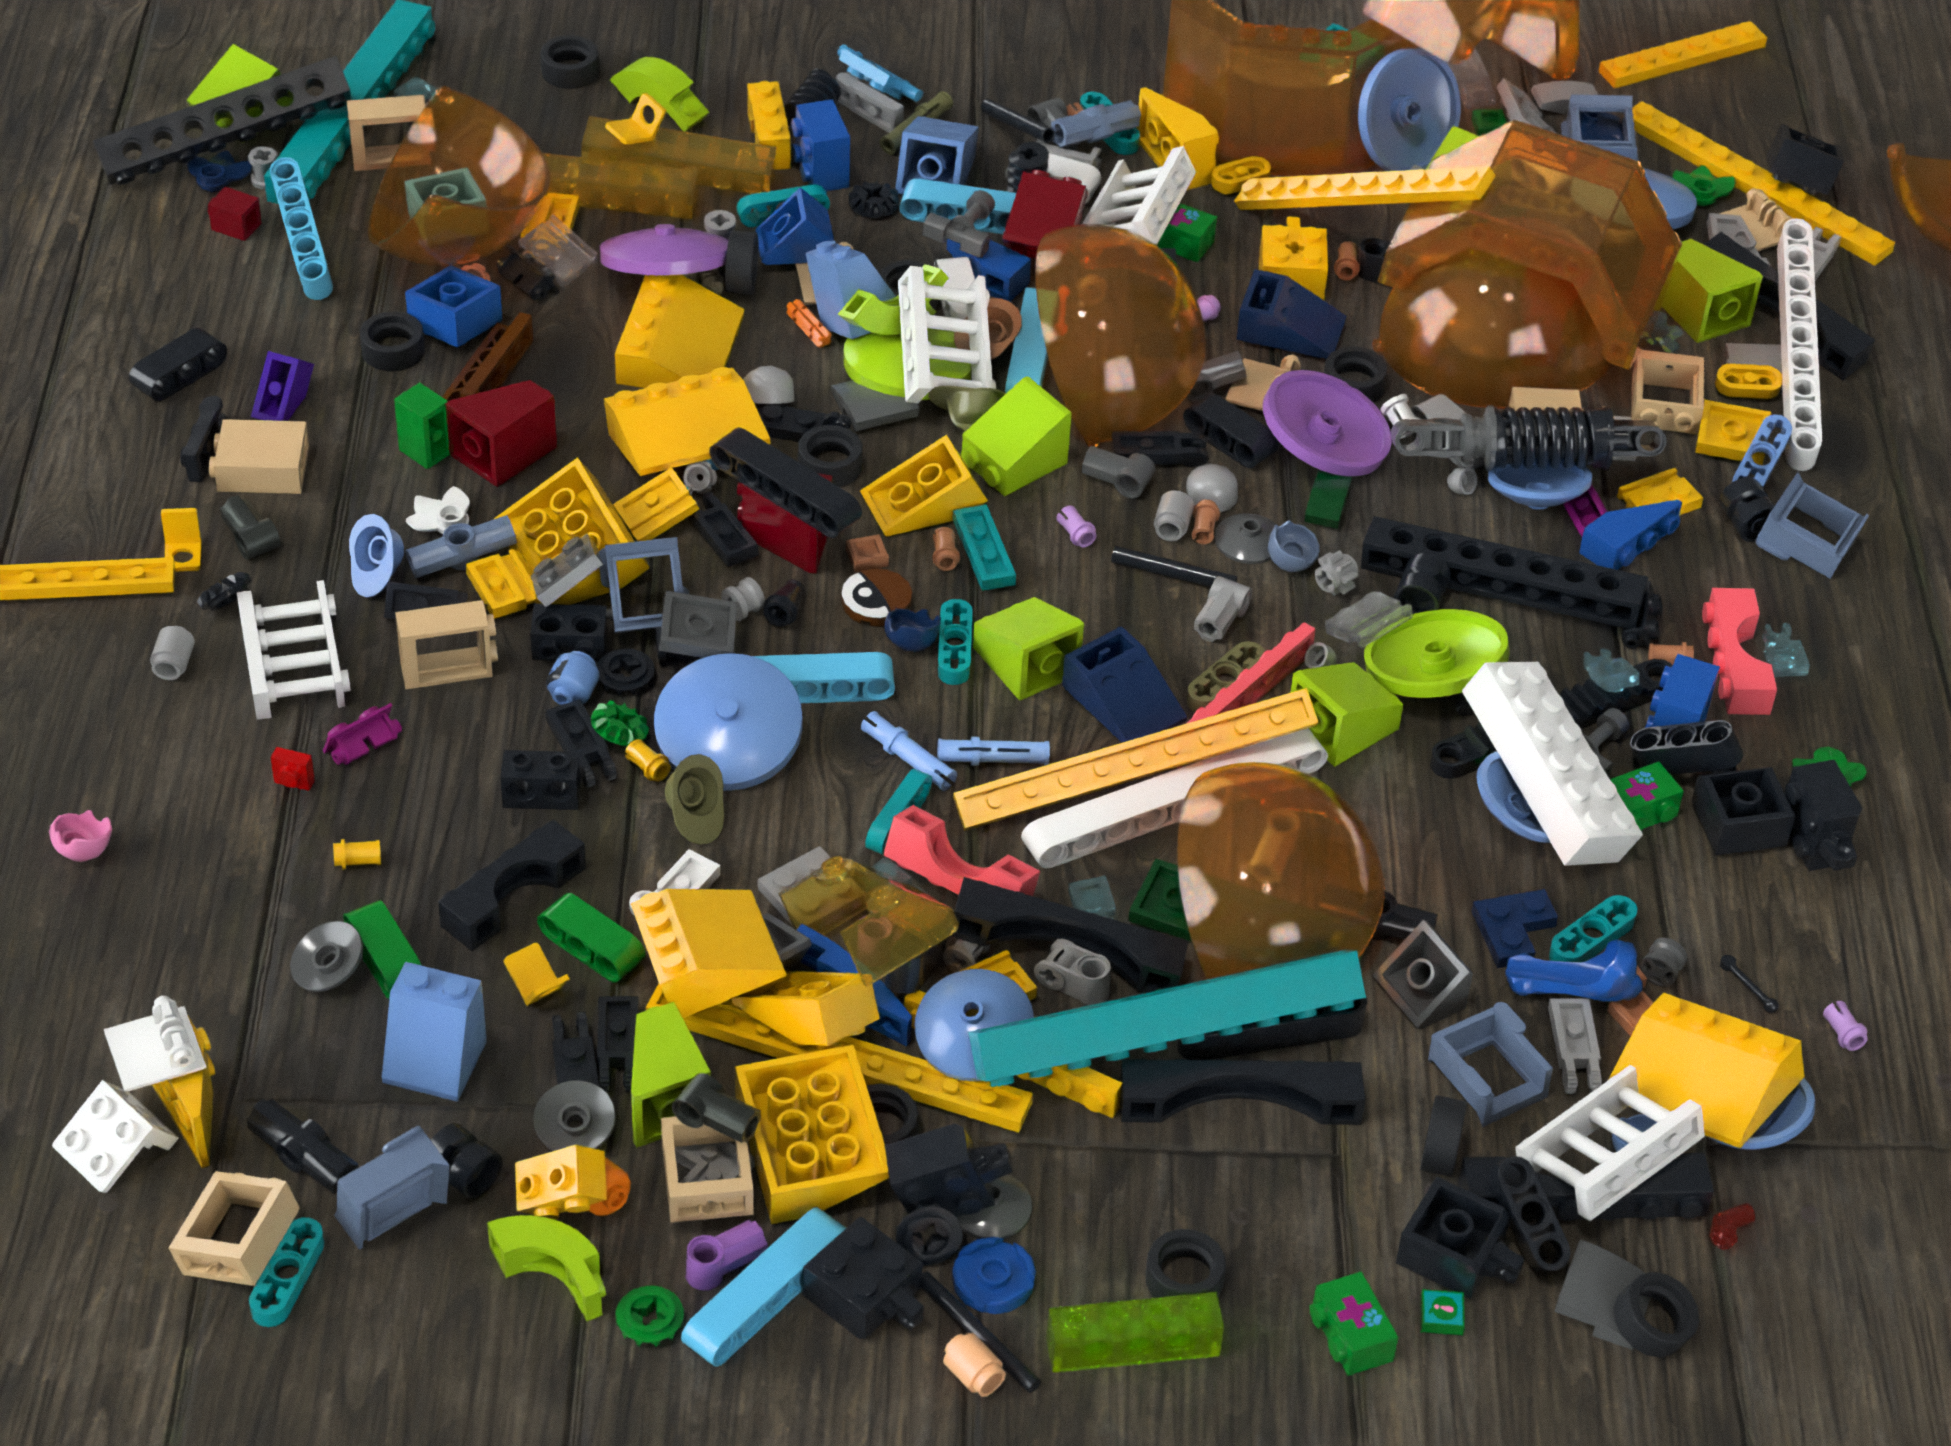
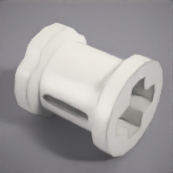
[1380,394,1420,439]

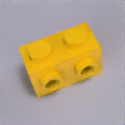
[515,1145,607,1220]

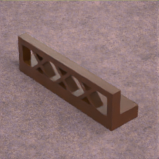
[442,312,533,401]

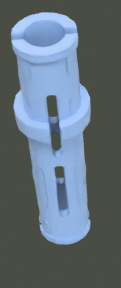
[861,711,958,791]
[937,736,1050,766]

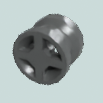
[1640,938,1688,987]

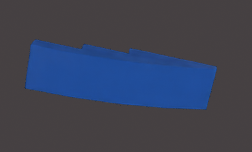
[797,923,912,1047]

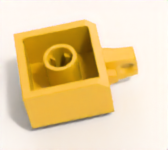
[1259,217,1328,300]

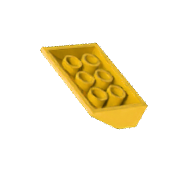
[615,274,744,388]
[604,367,771,476]
[494,458,650,605]
[630,889,787,1018]
[1608,993,1805,1148]
[735,1045,889,1224]

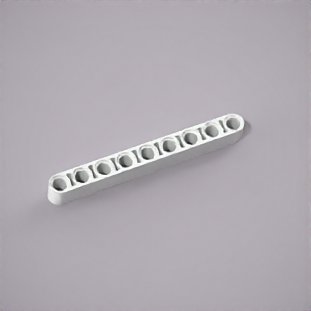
[1777,219,1822,471]
[1021,728,1328,869]

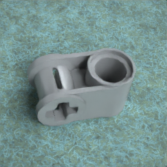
[1034,939,1111,1005]

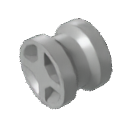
[704,210,736,240]
[721,577,765,621]

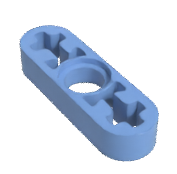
[1732,415,1792,488]

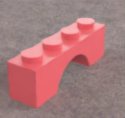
[1702,588,1777,715]
[883,805,1040,896]

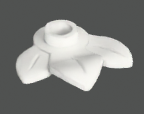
[406,486,470,534]

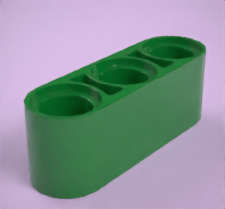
[537,893,646,983]
[343,900,422,999]

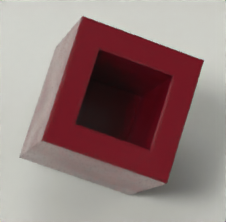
[207,187,262,241]

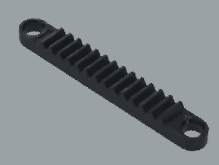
[1430,659,1673,779]

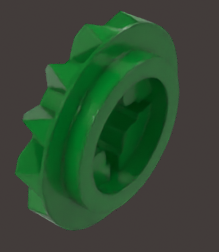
[591,700,650,746]
[616,1286,684,1347]

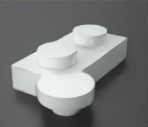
[629,849,720,916]

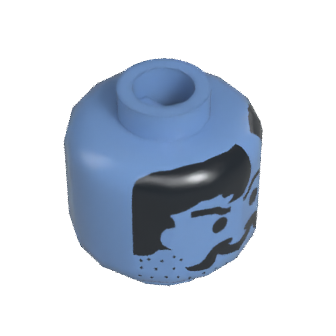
[546,651,600,705]

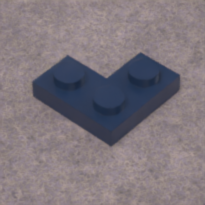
[1471,889,1558,968]

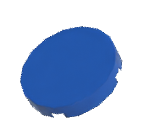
[952,1237,1036,1314]

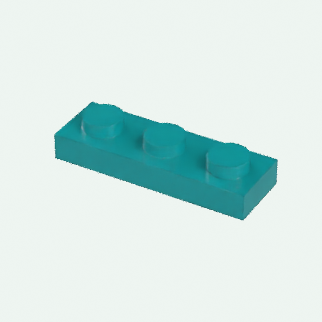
[953,504,1016,591]

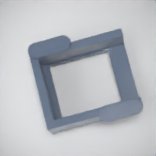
[1561,94,1639,171]
[1755,472,1869,579]
[599,537,689,634]
[1428,1002,1553,1127]
[334,1126,450,1250]

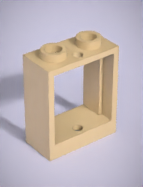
[347,95,436,171]
[1631,349,1704,434]
[395,600,498,689]
[661,1116,753,1223]
[169,1171,300,1286]

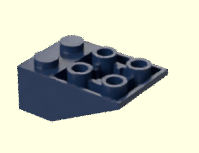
[1236,269,1347,359]
[1062,626,1187,743]

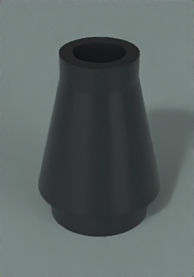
[764,579,805,627]

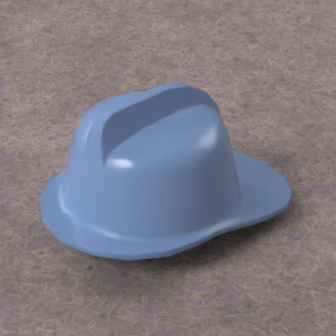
[349,514,404,598]

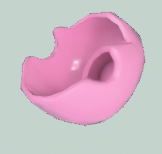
[49,810,112,862]

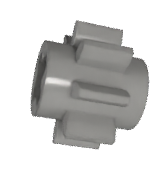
[1315,550,1359,596]

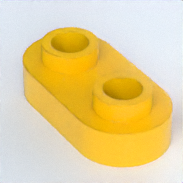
[1211,156,1271,195]
[1715,364,1782,399]

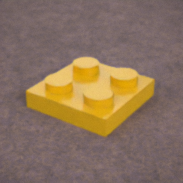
[1695,400,1771,465]

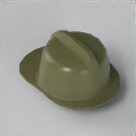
[928,385,1006,431]
[664,754,724,845]

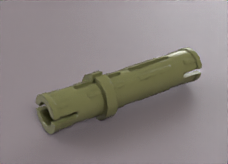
[880,91,953,155]

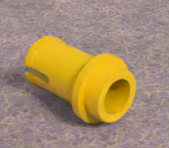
[625,739,671,782]
[333,839,381,870]

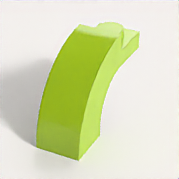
[610,57,709,132]
[838,264,949,335]
[487,1215,606,1321]

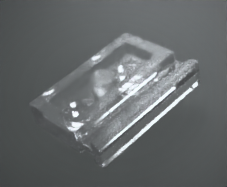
[519,215,598,287]
[1325,591,1413,648]

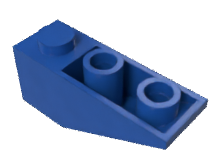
[947,239,1031,302]
[1579,499,1682,570]

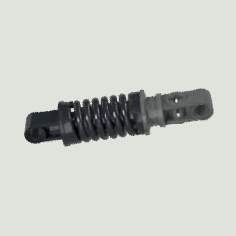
[1391,405,1666,471]

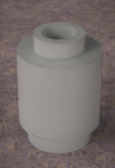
[1154,490,1194,541]
[150,626,195,680]

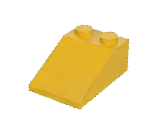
[1136,87,1219,191]
[860,435,988,537]
[731,971,880,1050]
[152,1016,215,1169]

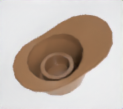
[954,298,1022,359]

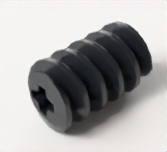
[784,68,841,128]
[1007,141,1049,193]

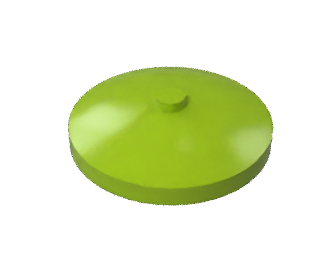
[843,328,972,400]
[1364,609,1510,698]

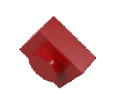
[271,747,315,791]

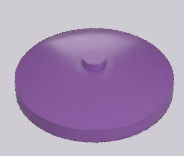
[600,224,728,275]
[1263,370,1392,476]

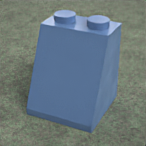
[895,116,979,194]
[805,241,896,339]
[382,962,487,1102]

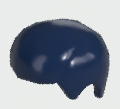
[885,608,941,652]

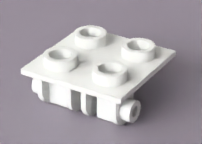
[104,996,207,1092]

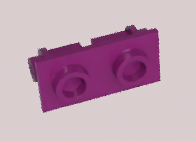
[323,703,402,765]

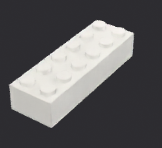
[1462,662,1643,866]

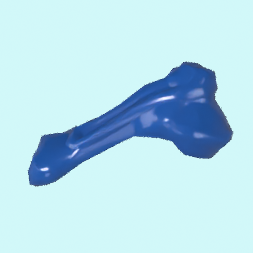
[1505,939,1643,1001]

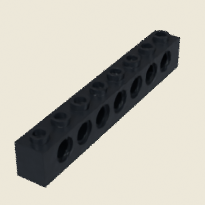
[93,56,351,185]
[1361,516,1649,629]

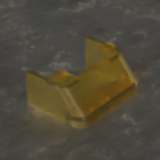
[778,856,959,987]

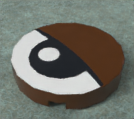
[841,568,912,627]

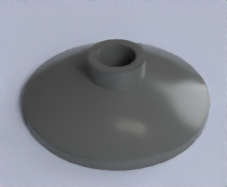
[1215,513,1276,564]
[290,921,363,992]
[533,1080,615,1151]
[956,1174,1032,1239]

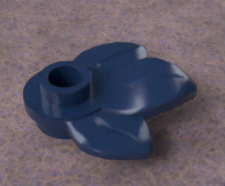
[1579,112,1624,141]
[187,150,252,192]

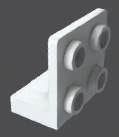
[53,1080,179,1193]

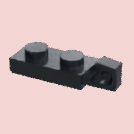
[384,582,487,619]

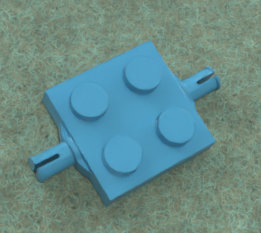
[837,44,923,102]

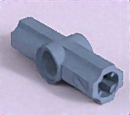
[1051,100,1141,148]
[405,515,517,578]

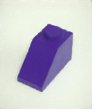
[251,351,314,421]

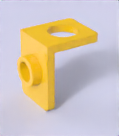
[605,93,666,145]
[161,508,202,572]
[503,943,570,1006]

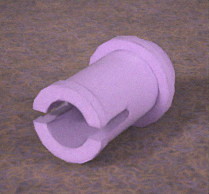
[1181,295,1221,332]
[1057,505,1096,547]
[1823,1001,1868,1051]

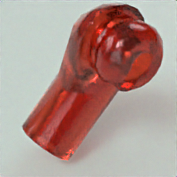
[1709,1203,1755,1250]

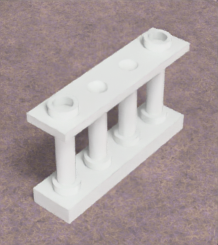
[1077,146,1196,260]
[898,266,996,403]
[237,580,351,720]
[1515,1065,1705,1221]

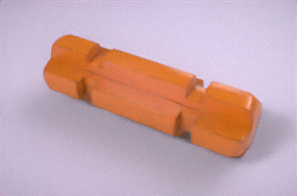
[787,299,832,348]

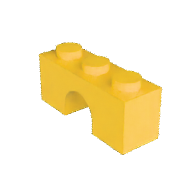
[748,81,791,171]

